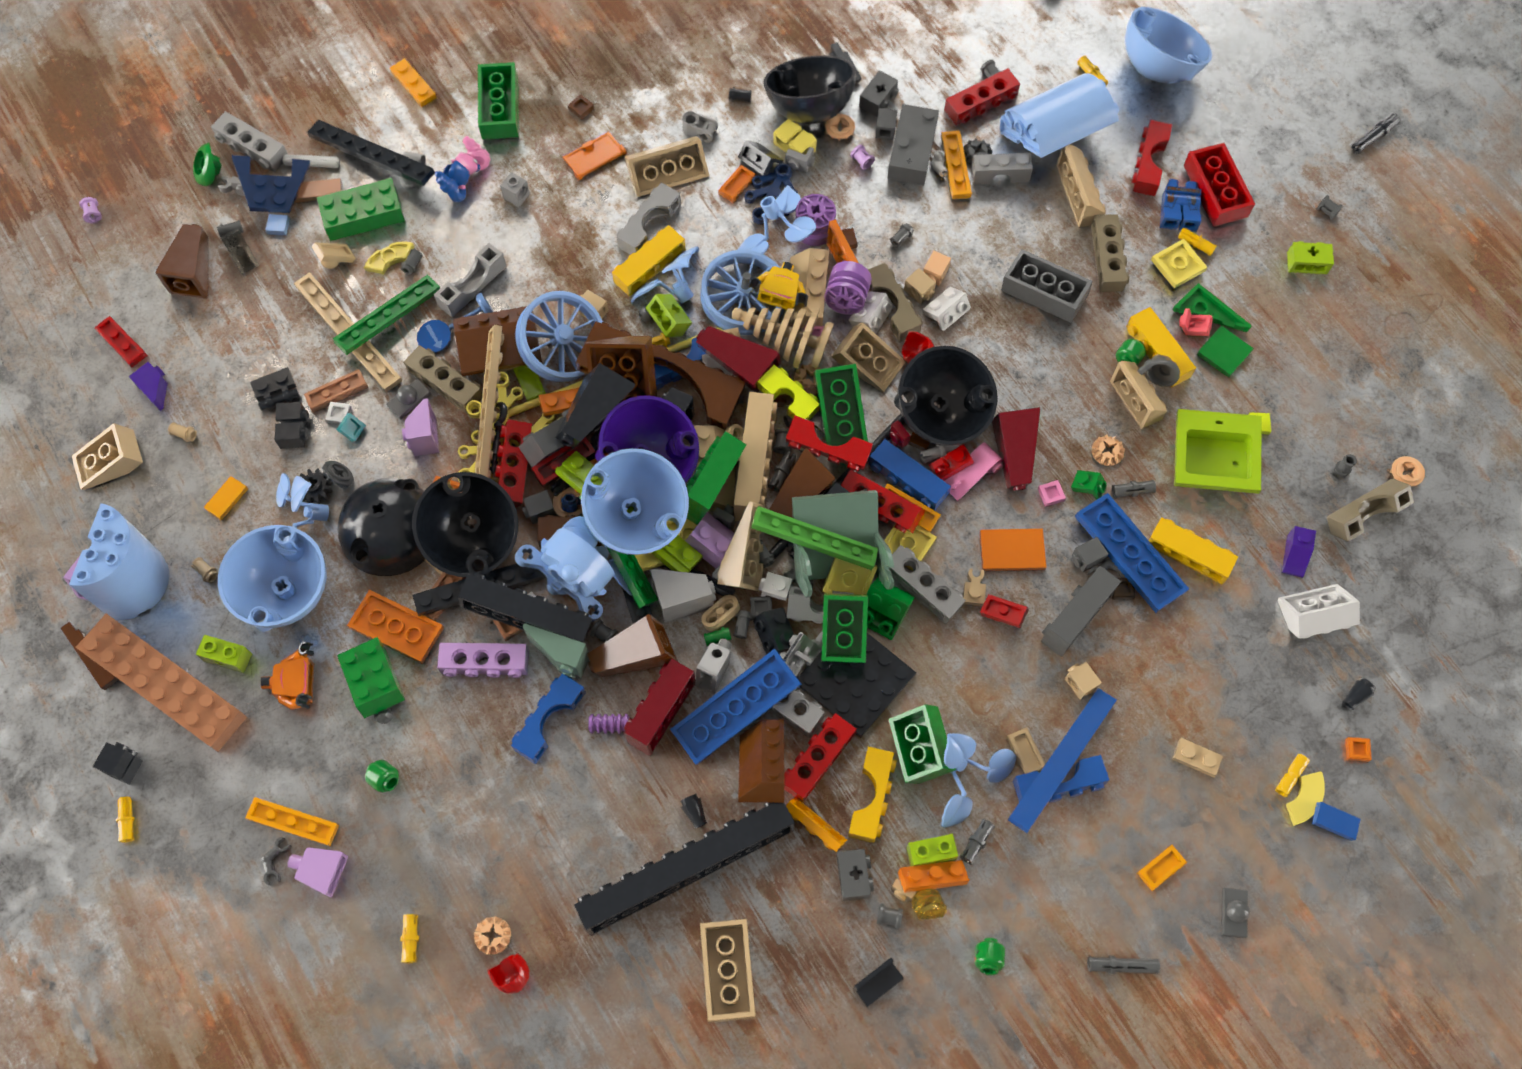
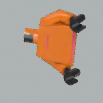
[261,641,314,710]

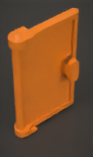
[563,132,627,180]

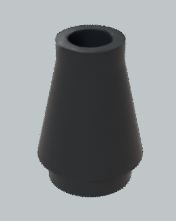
[1343,678,1376,710]
[680,794,707,829]

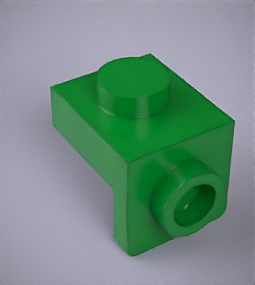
[1071,470,1107,500]

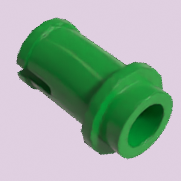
[704,626,732,647]

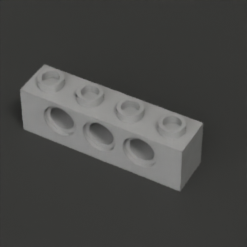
[211,111,288,172]
[889,545,966,624]
[749,663,825,738]

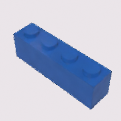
[868,439,951,511]

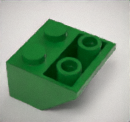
[866,577,915,640]

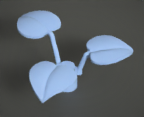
[737,185,816,254]
[631,246,699,304]
[276,473,329,552]
[562,516,632,596]
[941,733,1016,828]

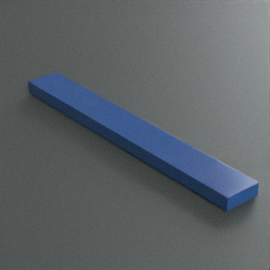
[1008,688,1117,833]

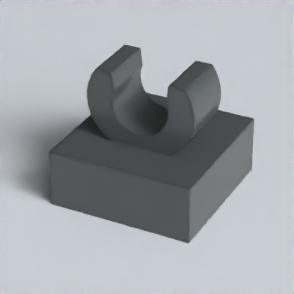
[713,504,735,531]

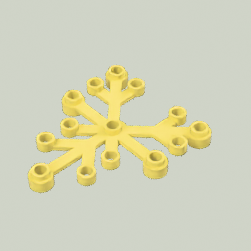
[458,371,561,483]

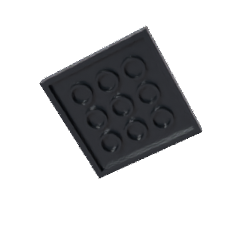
[797,632,917,738]

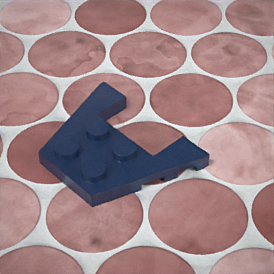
[232,155,310,213]

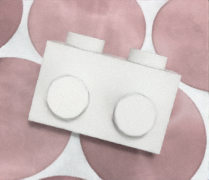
[922,287,971,331]
[849,291,893,334]

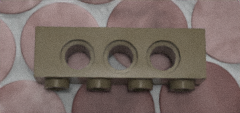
[1091,214,1129,292]
[404,345,482,414]

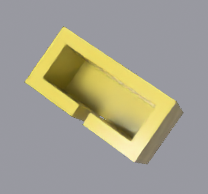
[773,119,817,155]

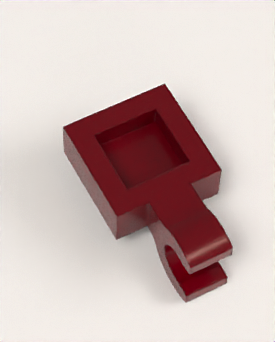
[890,420,910,448]

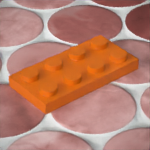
[347,590,444,664]

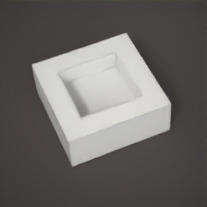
[325,402,352,425]

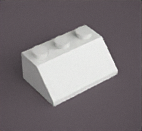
[1278,584,1360,639]

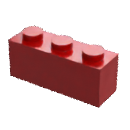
[532,437,596,488]

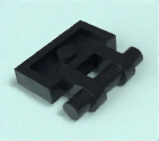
[250,367,300,411]

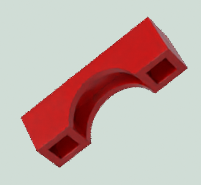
[1131,120,1173,197]
[786,415,873,471]

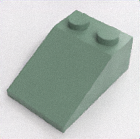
[523,623,589,680]

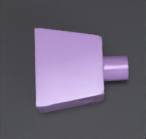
[288,848,348,898]

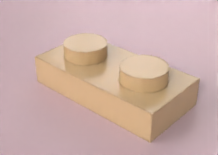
[1172,738,1223,778]

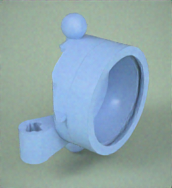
[515,528,614,622]

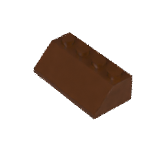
[738,719,784,803]

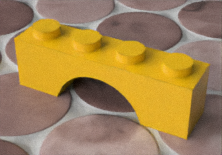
[848,746,897,843]

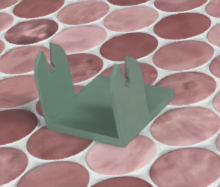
[792,490,895,598]

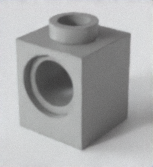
[500,172,530,207]

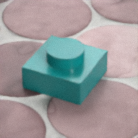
[336,413,366,442]

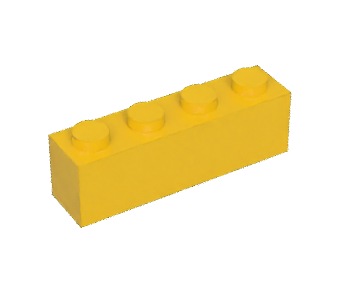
[612,225,686,297]
[1126,307,1196,388]
[1148,517,1238,585]

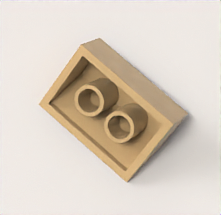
[1110,361,1167,429]

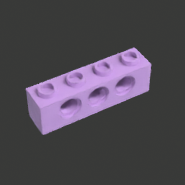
[437,643,529,678]

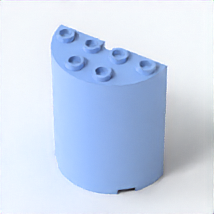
[1000,73,1119,158]
[69,503,169,620]

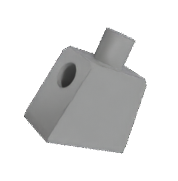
[695,639,732,694]

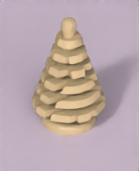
[732,307,834,370]

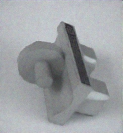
[780,632,817,676]

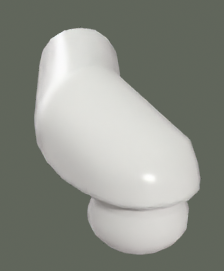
[931,150,948,177]

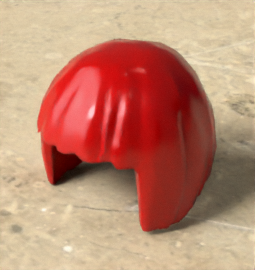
[901,331,934,363]
[487,953,529,994]

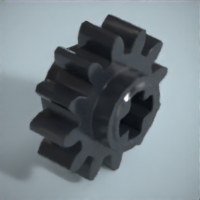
[300,468,333,504]

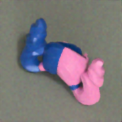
[435,136,490,202]

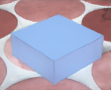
[265,214,290,236]

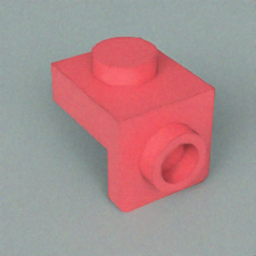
[1179,309,1213,336]

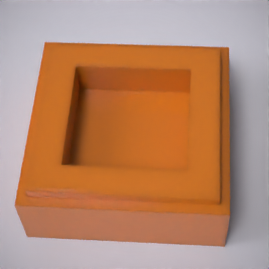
[1345,737,1372,762]

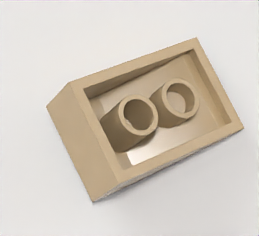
[831,322,905,392]
[72,423,143,490]

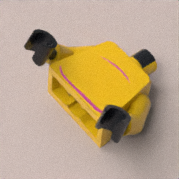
[747,262,808,310]

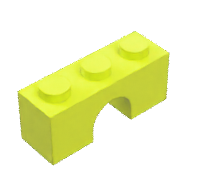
[758,365,820,420]

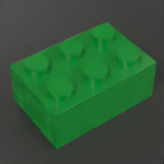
[822,593,868,663]
[337,637,405,719]
[888,704,956,784]

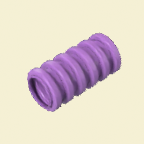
[589,714,630,734]

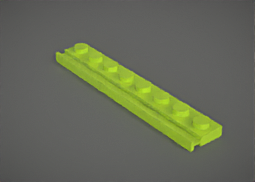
[555,451,703,573]

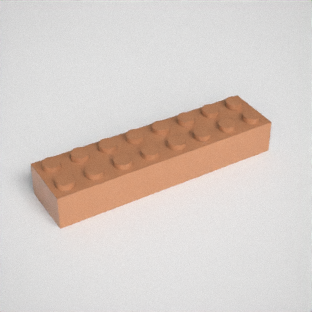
[76,613,247,752]

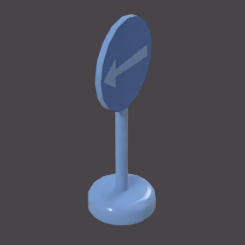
[417,293,494,353]

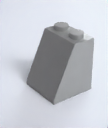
[650,569,716,623]

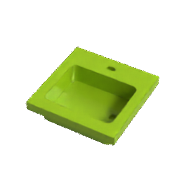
[1174,409,1262,494]

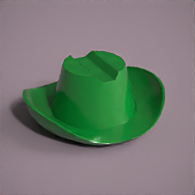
[193,142,222,186]

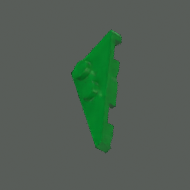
[1172,283,1252,333]

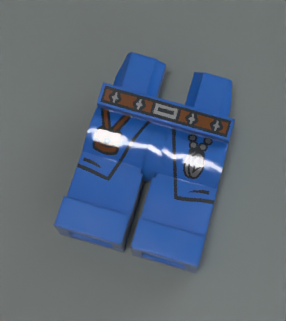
[1160,179,1202,232]

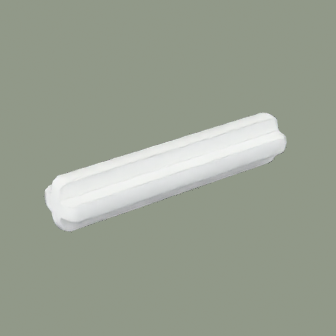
[283,154,340,168]

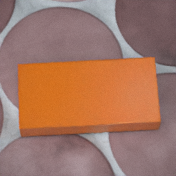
[718,165,756,203]

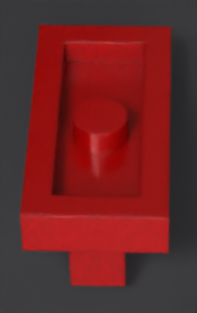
[929,444,975,481]
[980,594,1029,628]

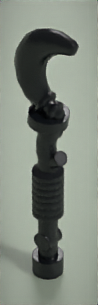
[489,402,508,474]

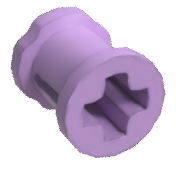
[850,144,875,170]
[79,197,102,223]

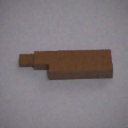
[60,622,119,690]

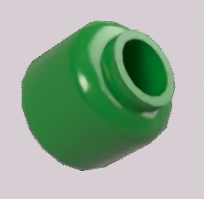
[1115,339,1146,366]
[365,759,399,793]
[975,938,1005,975]

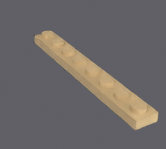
[294,272,402,393]
[475,325,504,478]

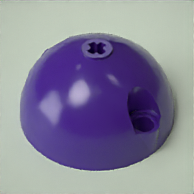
[595,396,699,483]

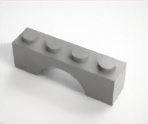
[616,182,681,255]
[434,243,507,318]

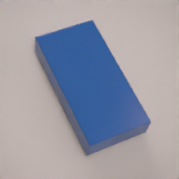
[1312,802,1361,841]

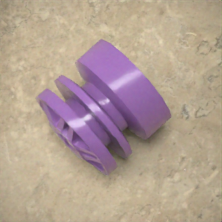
[796,194,836,246]
[824,261,872,315]

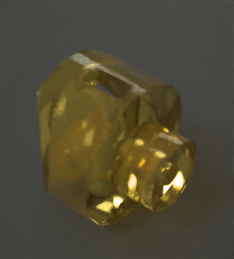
[912,889,947,921]

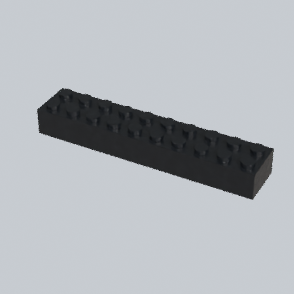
[574,803,795,936]

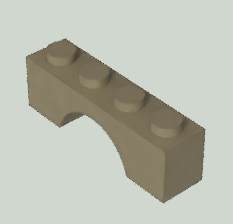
[868,263,923,343]
[1327,478,1414,542]

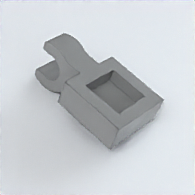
[218,176,244,196]

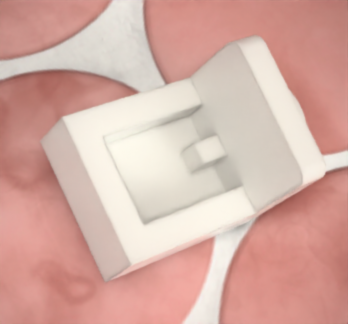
[758,572,792,601]

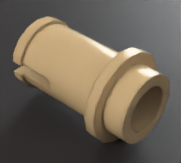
[168,422,197,442]
[191,557,218,583]

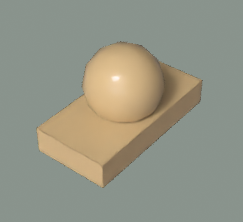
[312,242,355,269]

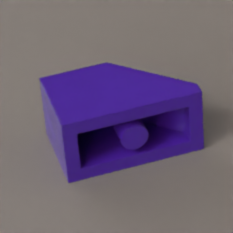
[129,362,168,411]
[1282,526,1316,578]

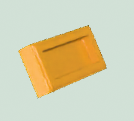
[204,476,248,521]
[1137,845,1188,891]

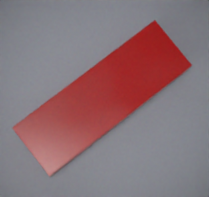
[94,316,148,368]

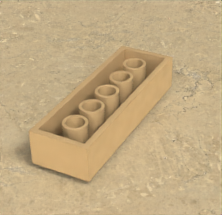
[734,392,777,521]

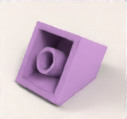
[402,399,439,456]
[685,512,735,568]

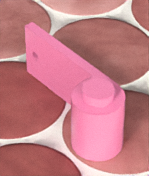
[944,442,1003,501]

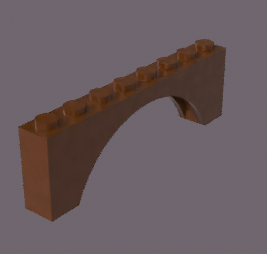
[576,321,746,430]

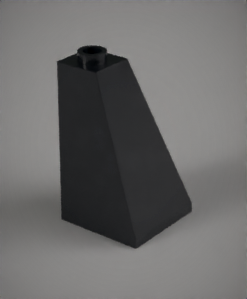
[555,363,636,448]

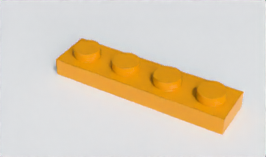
[941,130,972,199]
[245,797,339,846]

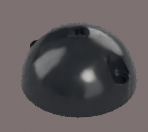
[763,55,856,124]
[894,346,998,446]
[412,472,518,577]
[337,478,425,576]

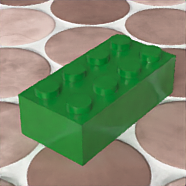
[478,62,519,140]
[316,178,405,241]
[814,364,868,446]
[686,431,747,525]

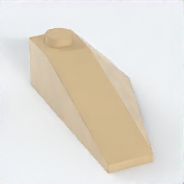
[717,502,763,591]

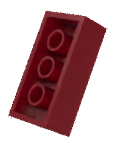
[624,658,696,756]

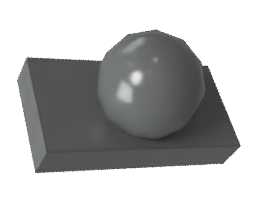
[387,379,431,420]
[1222,888,1250,938]

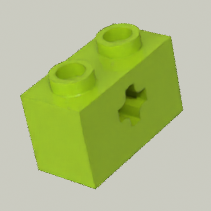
[1287,241,1334,274]
[646,294,692,337]
[195,635,252,673]
[906,834,958,866]

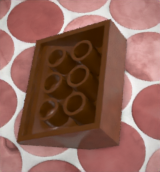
[453,306,542,377]
[585,336,657,414]

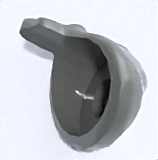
[1138,354,1180,387]

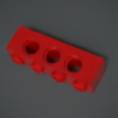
[944,68,1021,126]
[495,419,532,507]
[841,469,925,534]
[784,713,857,802]

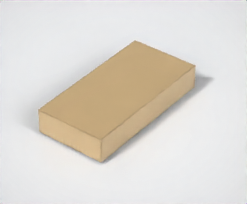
[1006,728,1045,774]

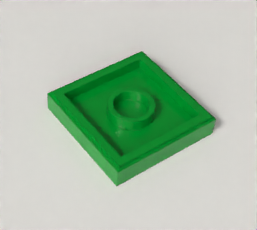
[1196,325,1254,378]

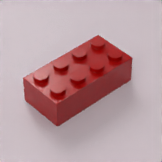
[1183,143,1255,227]

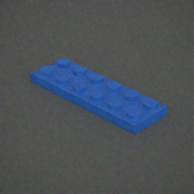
[1075,493,1189,613]
[670,649,802,765]

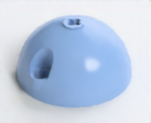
[1125,7,1212,84]
[581,448,689,555]
[218,525,327,632]

